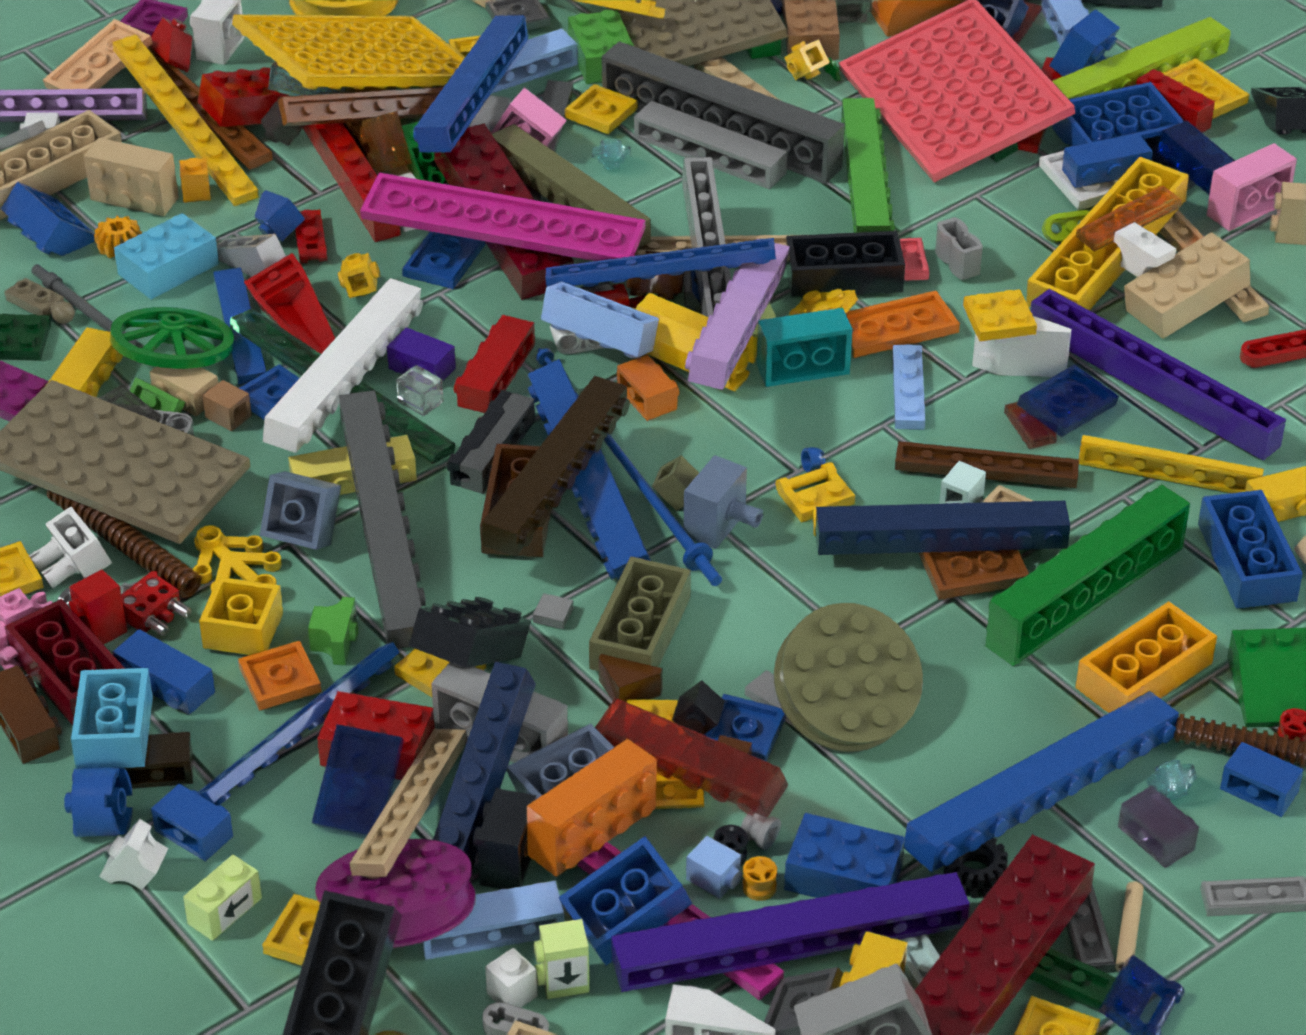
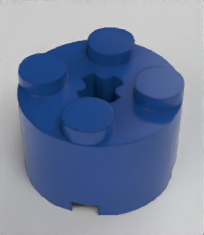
[64,767,133,837]

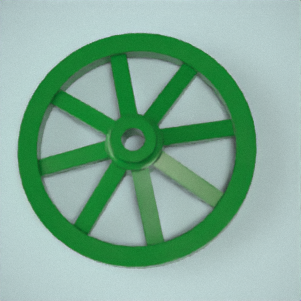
[110,307,234,369]

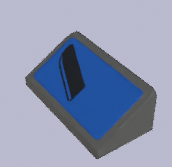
[683,270,702,314]

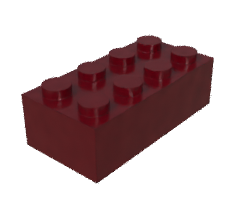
[4,599,125,726]

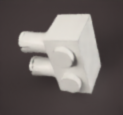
[29,507,112,589]

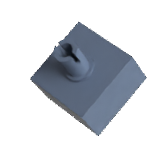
[684,455,763,549]
[260,471,341,550]

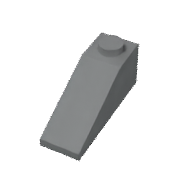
[217,234,286,277]

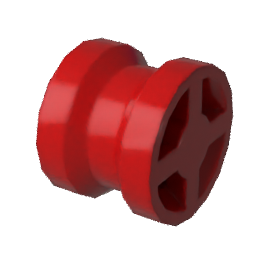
[1277,708,1306,742]

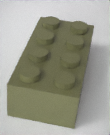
[589,556,691,671]

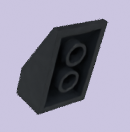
[1251,87,1306,134]

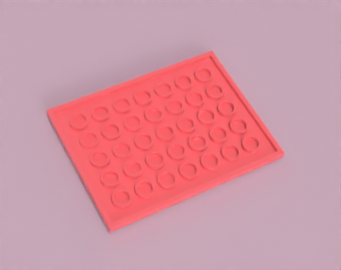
[839,0,1076,183]

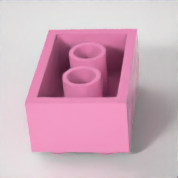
[1207,143,1297,231]

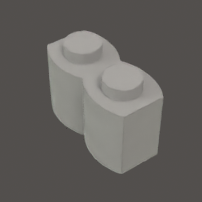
[935,217,982,280]

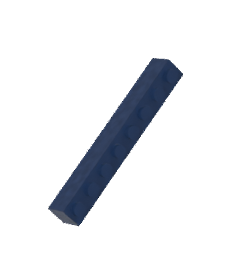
[815,500,1071,555]

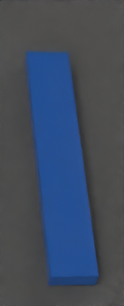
[213,267,266,384]

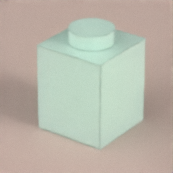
[939,461,986,504]

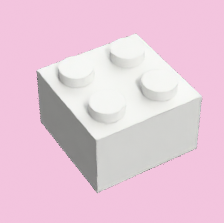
[190,0,245,65]

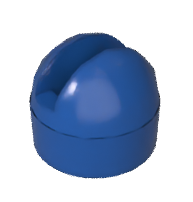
[801,447,826,472]

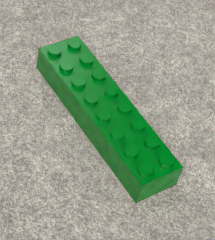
[985,484,1190,667]

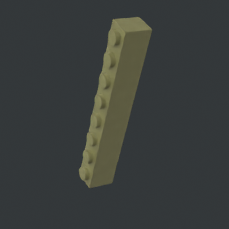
[492,124,651,248]

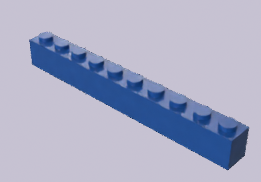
[413,15,528,152]
[527,359,651,581]
[903,691,1179,872]

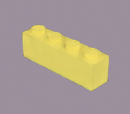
[288,435,417,495]

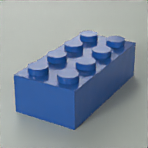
[1198,490,1303,609]

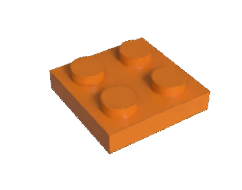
[238,640,322,711]

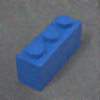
[1062,133,1153,188]
[112,629,215,715]

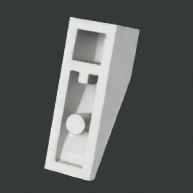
[665,985,776,1035]

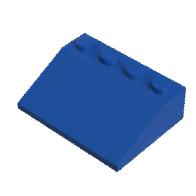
[1052,82,1187,146]

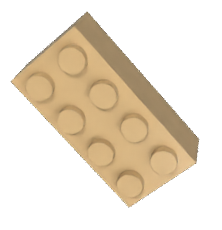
[1124,232,1250,339]

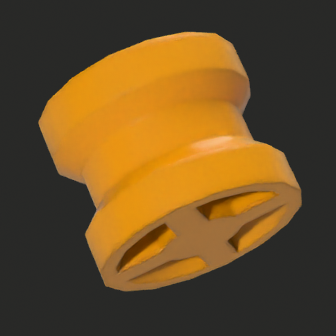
[742,856,777,901]

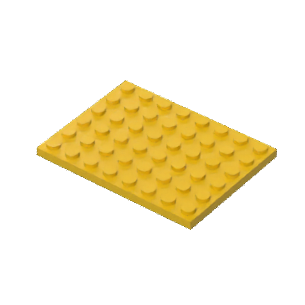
[232,14,465,90]

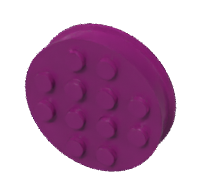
[315,839,476,948]

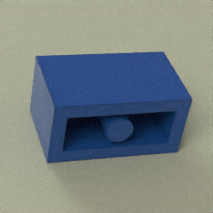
[1220,742,1304,817]
[151,784,233,862]

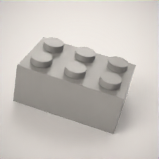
[794,963,932,1035]

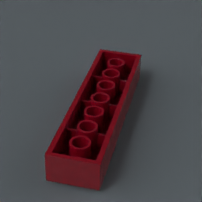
[434,123,574,300]
[914,834,1095,1035]

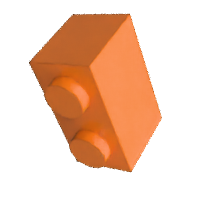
[617,354,679,421]

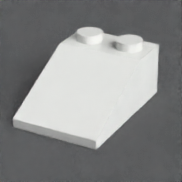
[972,316,1072,378]

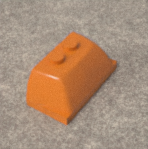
[869,0,967,37]

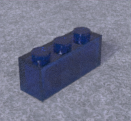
[1158,121,1235,195]

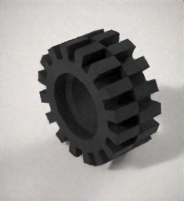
[943,837,1008,898]

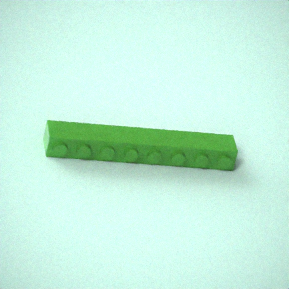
[841,98,895,233]

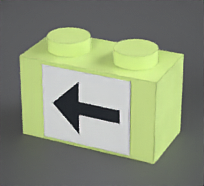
[183,855,262,941]
[534,919,590,999]

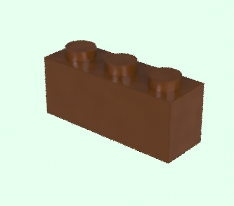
[0,665,62,764]

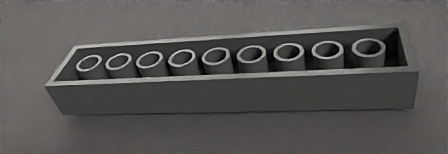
[602,41,845,184]

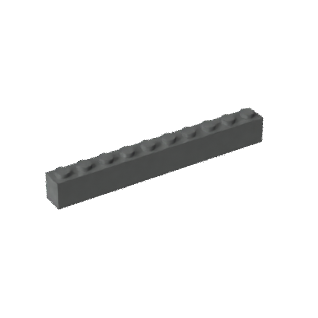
[339,390,426,649]

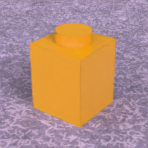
[179,158,211,202]

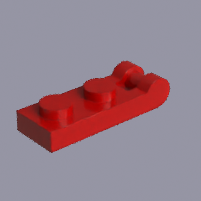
[295,209,328,264]

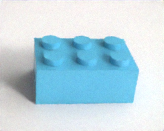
[114,213,219,300]
[71,668,153,768]

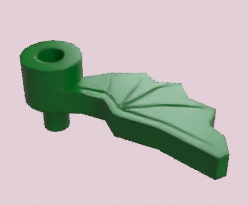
[823,58,841,82]

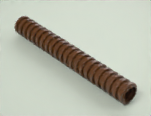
[47,490,202,598]
[1173,714,1306,768]

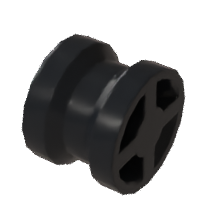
[713,825,748,866]

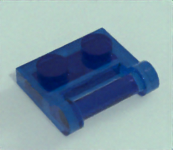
[1098,955,1185,1035]

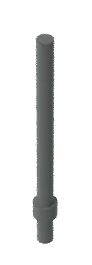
[31,264,143,348]

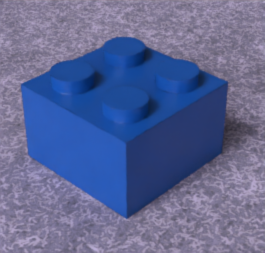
[1049,9,1120,76]

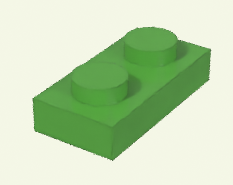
[123,377,186,413]

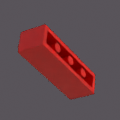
[454,315,535,413]

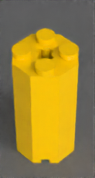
[633,293,757,392]

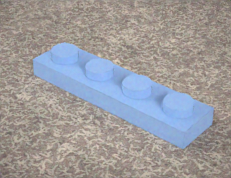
[892,344,925,430]

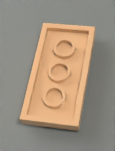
[43,19,153,89]

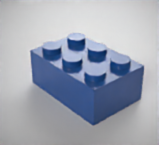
[784,813,905,898]
[558,836,693,966]

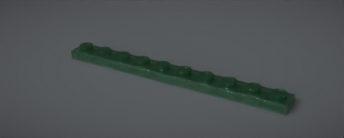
[230,308,455,464]

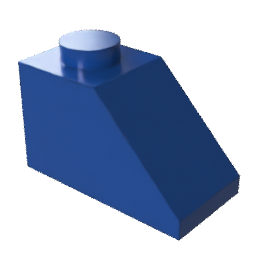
[254,190,305,241]

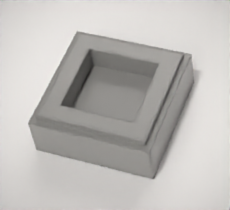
[533,593,574,629]

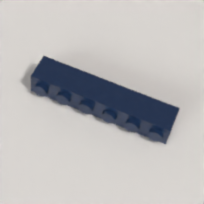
[433,661,536,869]

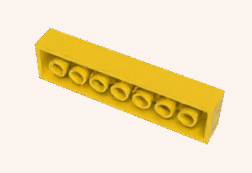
[1026,157,1189,311]

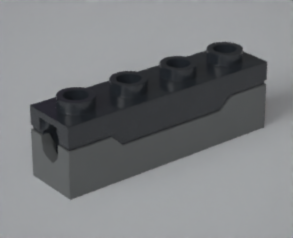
[447,390,535,494]

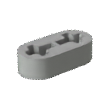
[482,1002,549,1035]

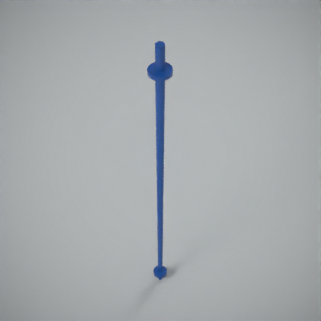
[536,348,722,586]

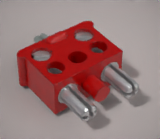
[120,571,192,636]

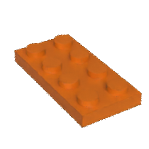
[846,290,960,358]

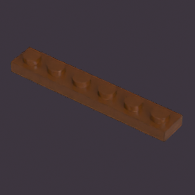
[895,441,1079,488]

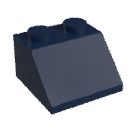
[977,0,1029,37]

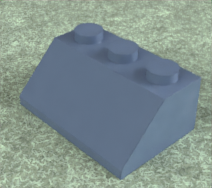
[507,723,614,799]

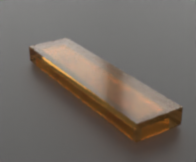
[1076,186,1182,252]

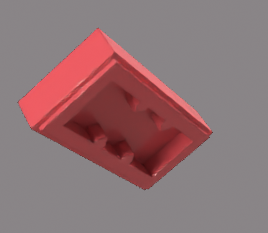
[899,238,930,281]

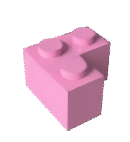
[491,88,567,146]

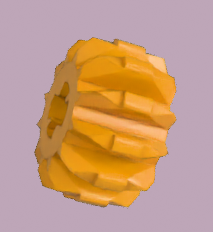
[94,215,142,258]

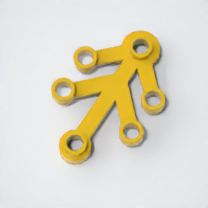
[193,525,282,593]

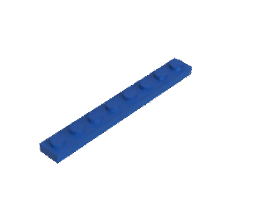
[545,238,776,287]
[198,642,400,806]

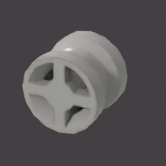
[741,808,781,850]

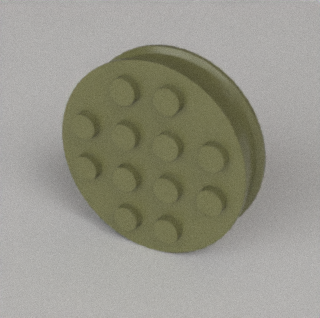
[774,603,923,752]

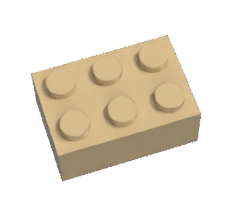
[84,138,179,216]

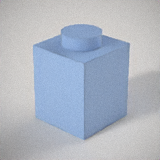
[686,836,742,899]

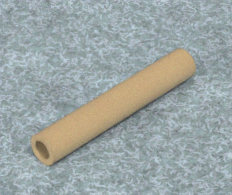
[1115,881,1144,974]

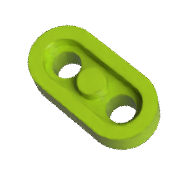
[1042,210,1090,242]

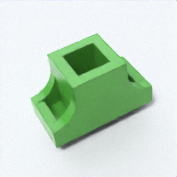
[308,597,359,665]

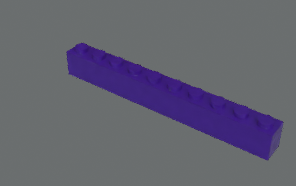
[1030,289,1286,461]
[612,872,970,992]

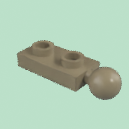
[4,278,75,324]

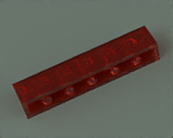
[595,697,788,818]

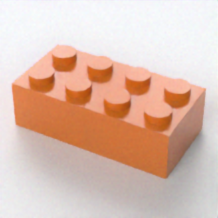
[527,739,657,877]

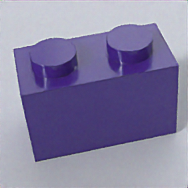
[387,327,456,388]

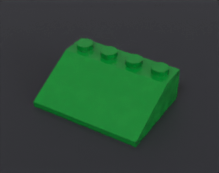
[1227,627,1306,728]

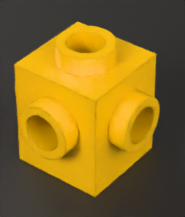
[784,39,830,81]
[338,253,381,299]

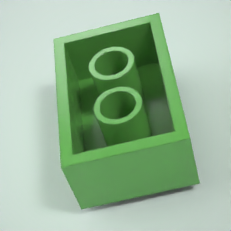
[568,10,634,84]

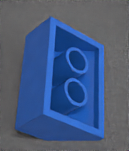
[1,181,95,256]

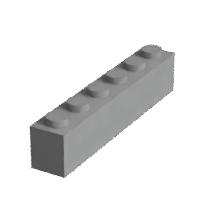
[634,101,787,189]

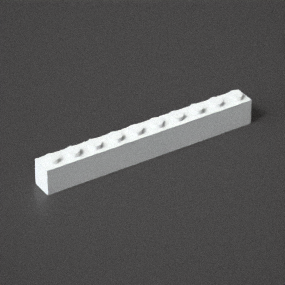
[263,278,423,453]

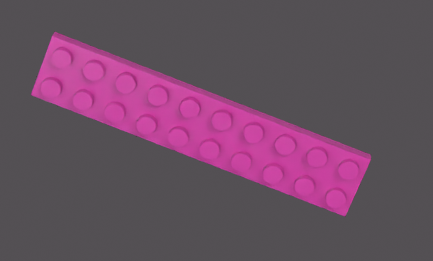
[360,173,646,261]

